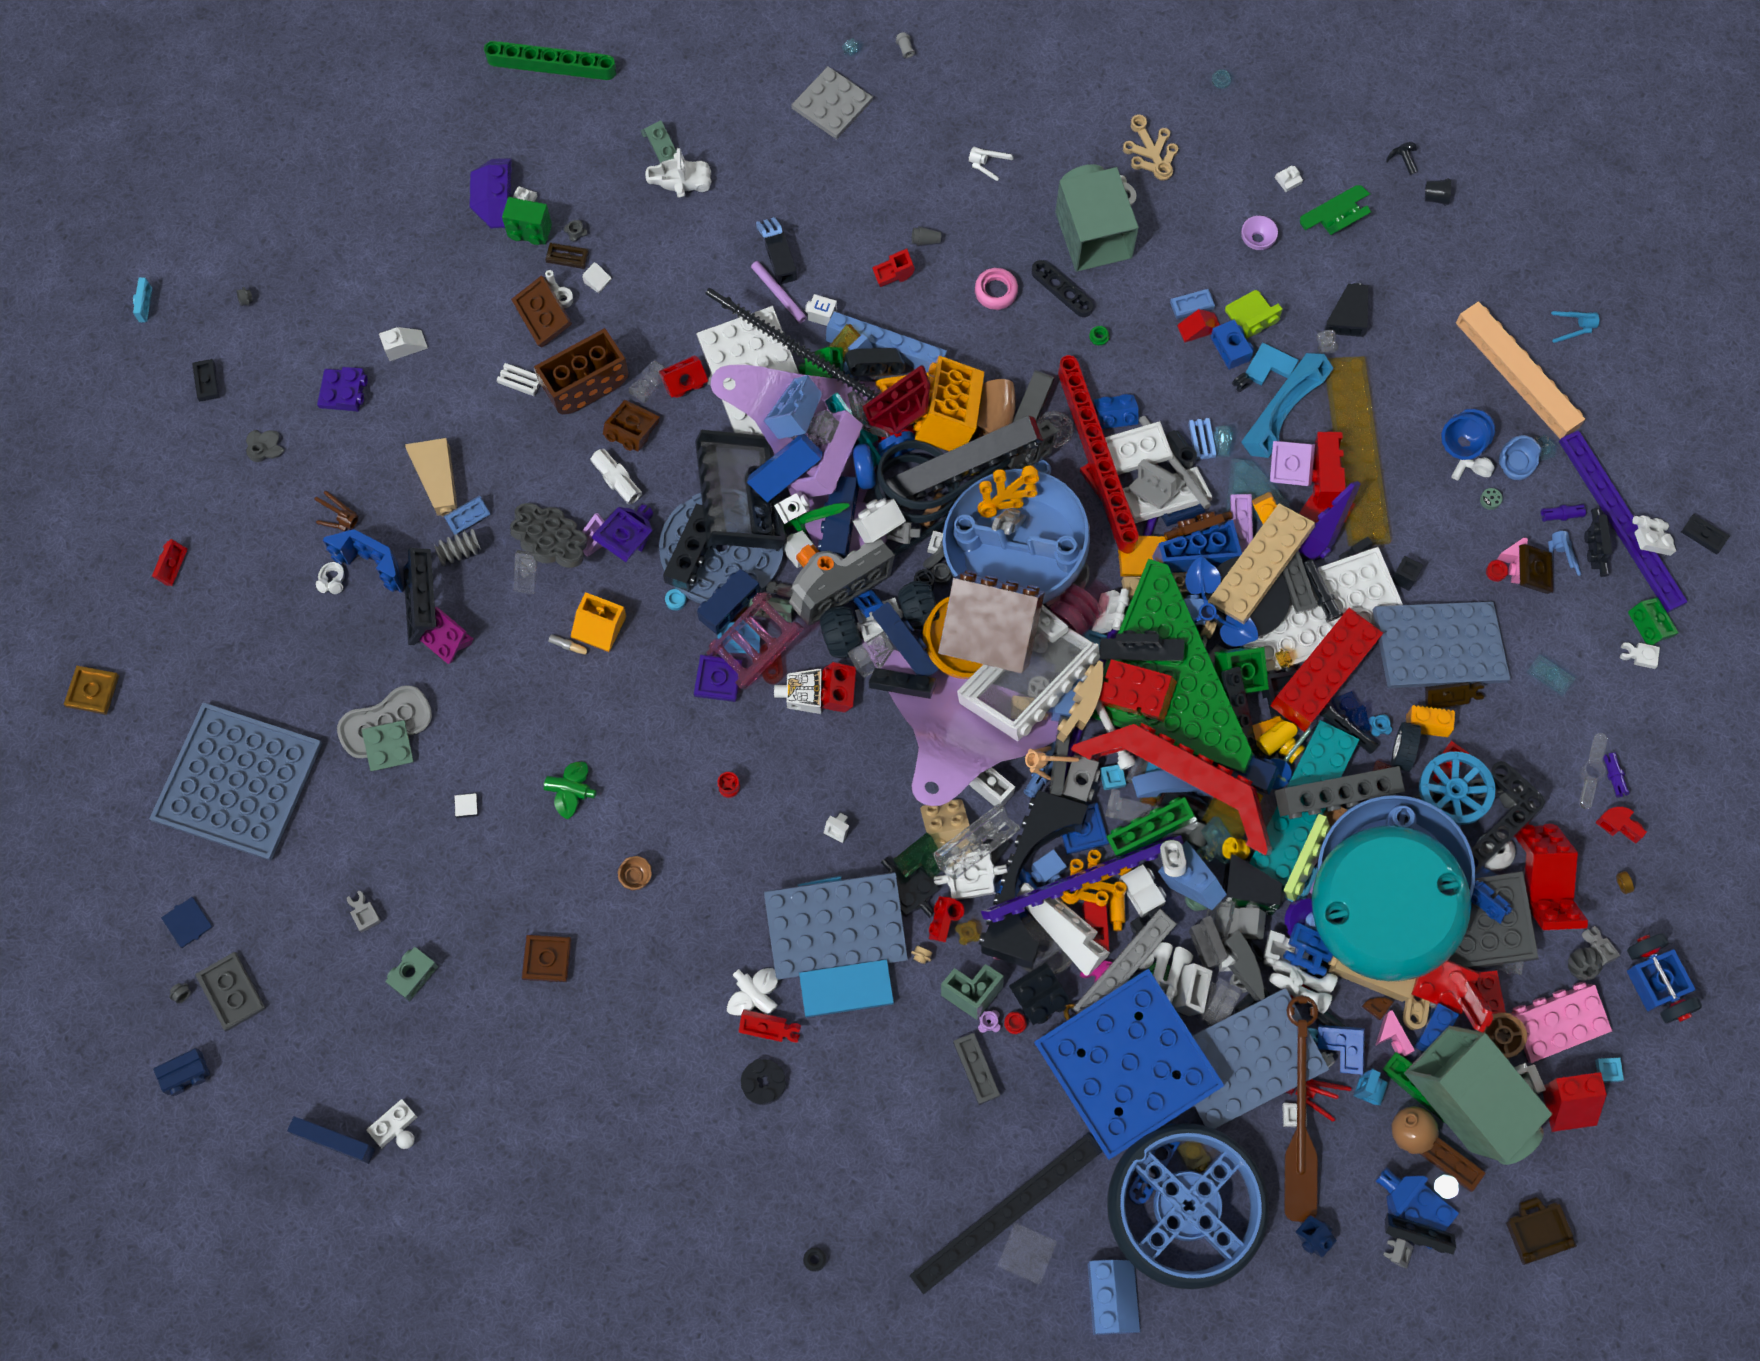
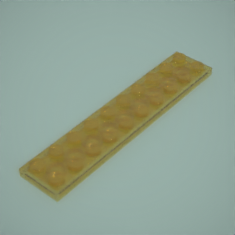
[1326,356,1391,546]

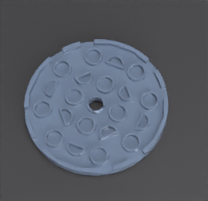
[659,489,784,604]

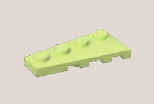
[1284,814,1331,901]

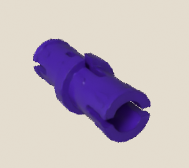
[1541,504,1586,522]
[1603,753,1630,798]

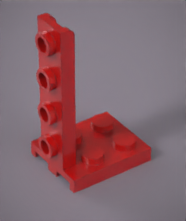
[1412,960,1493,1033]

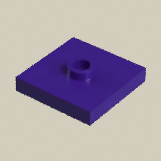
[694,655,742,702]

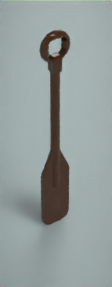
[1284,995,1318,1222]

